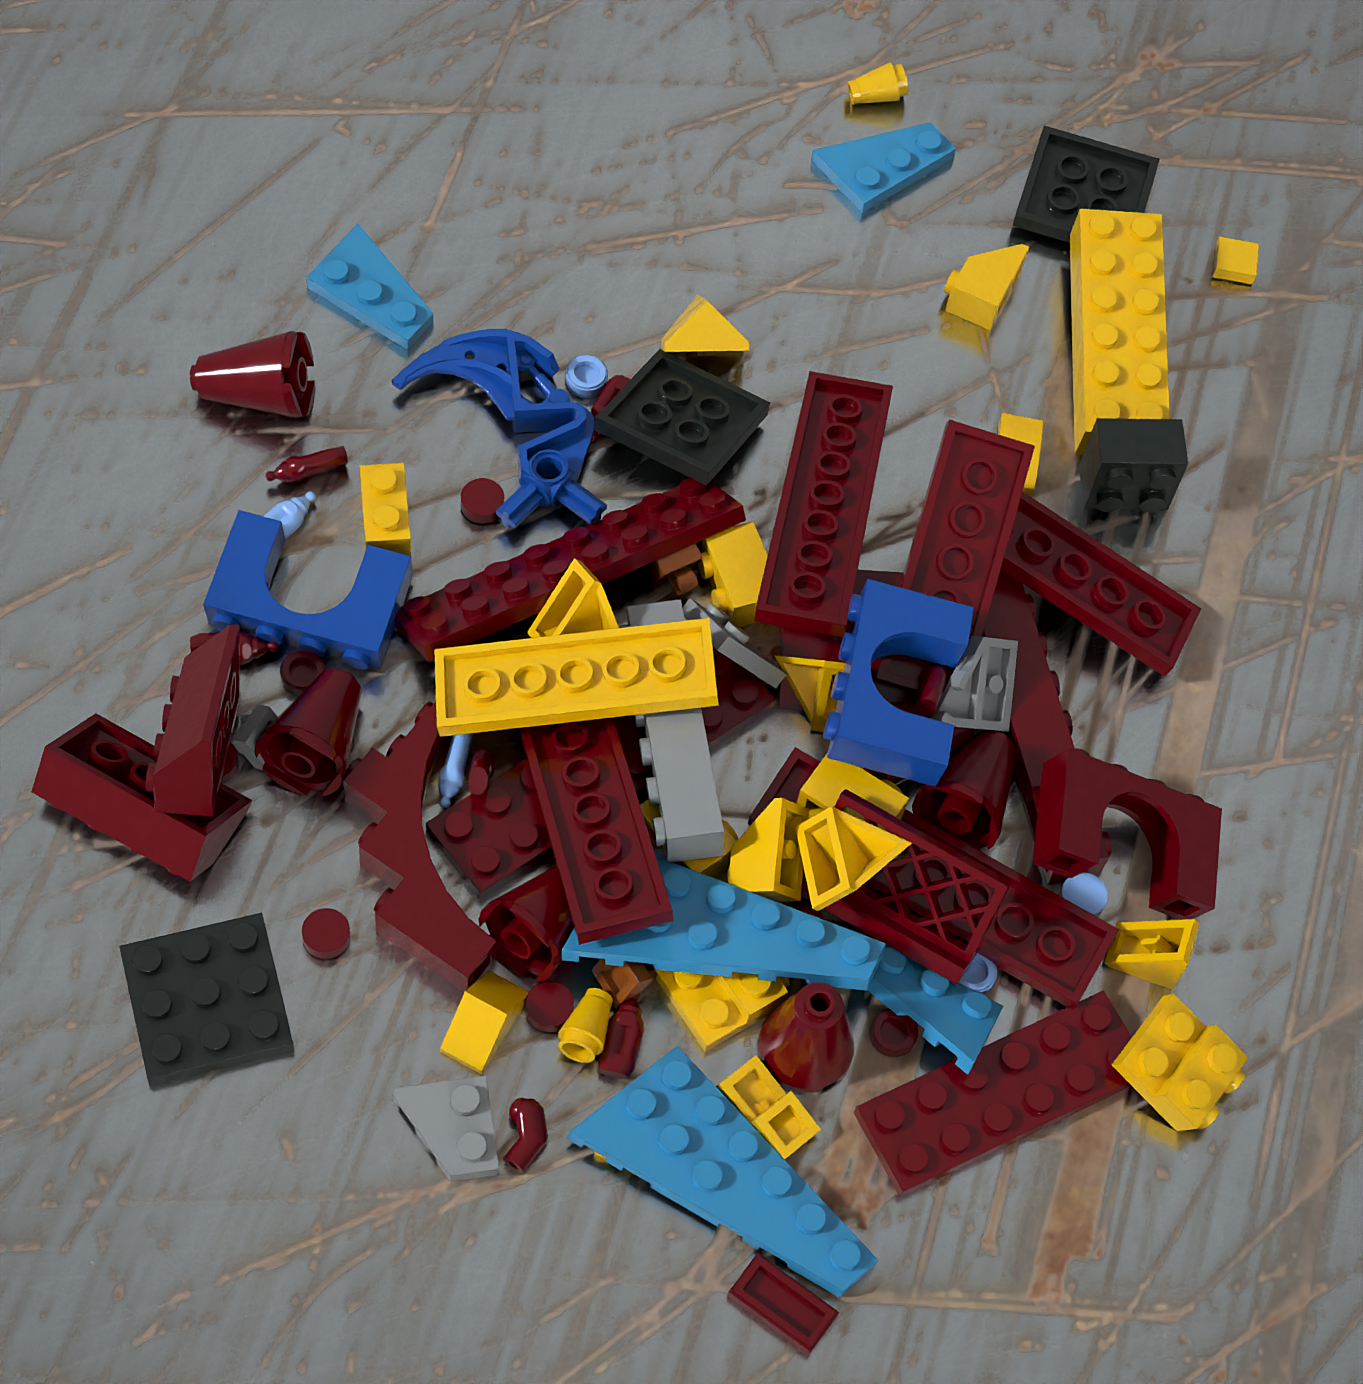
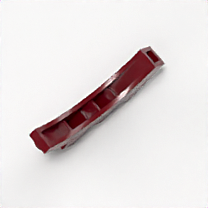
[343,701,497,993]

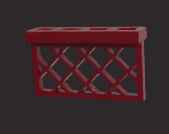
[801,789,1012,984]

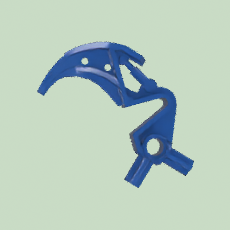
[392,329,607,528]

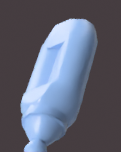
[264,491,316,540]
[438,733,474,808]

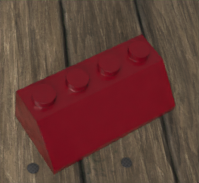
[146,624,241,817]
[31,713,252,882]

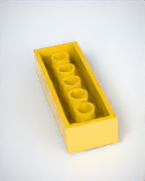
[1070,209,1170,455]

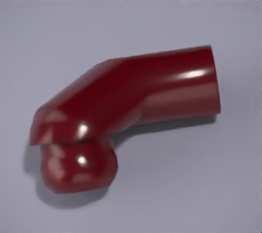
[503,1097,548,1173]

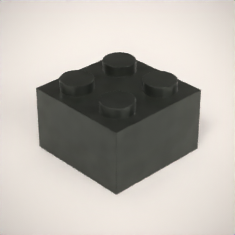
[1079,418,1188,512]

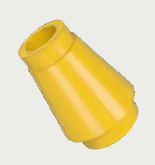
[847,62,909,105]
[558,988,613,1063]

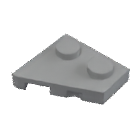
[683,598,787,688]
[930,636,1018,732]
[392,1075,500,1182]

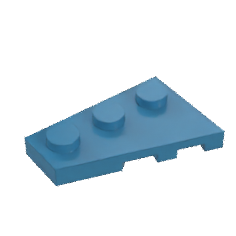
[811,122,956,213]
[306,224,433,350]
[867,944,1004,1075]

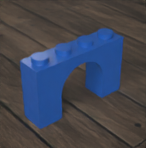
[203,510,413,670]
[823,579,974,786]

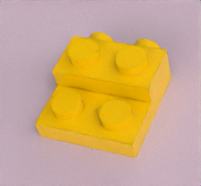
[655,969,790,1052]
[1112,993,1249,1131]

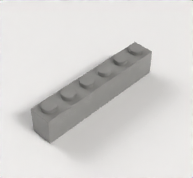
[620,599,724,863]

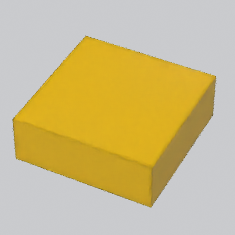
[1213,236,1259,284]

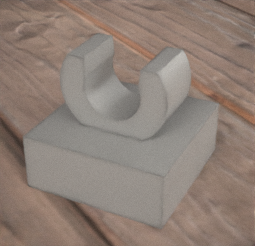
[230,704,278,770]

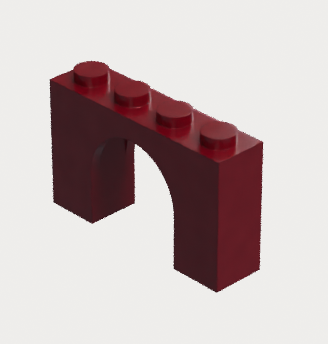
[1032,748,1222,920]

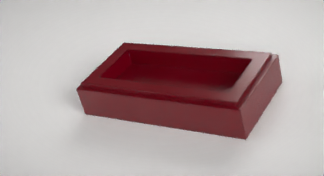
[727,1252,839,1357]

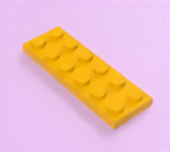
[434,618,719,737]

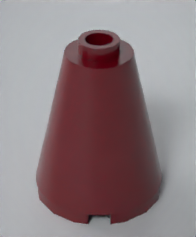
[190,331,315,418]
[254,669,362,796]
[912,730,1016,850]
[478,866,574,982]
[758,982,854,1092]

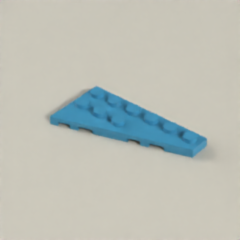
[562,856,886,991]
[567,1046,878,1298]

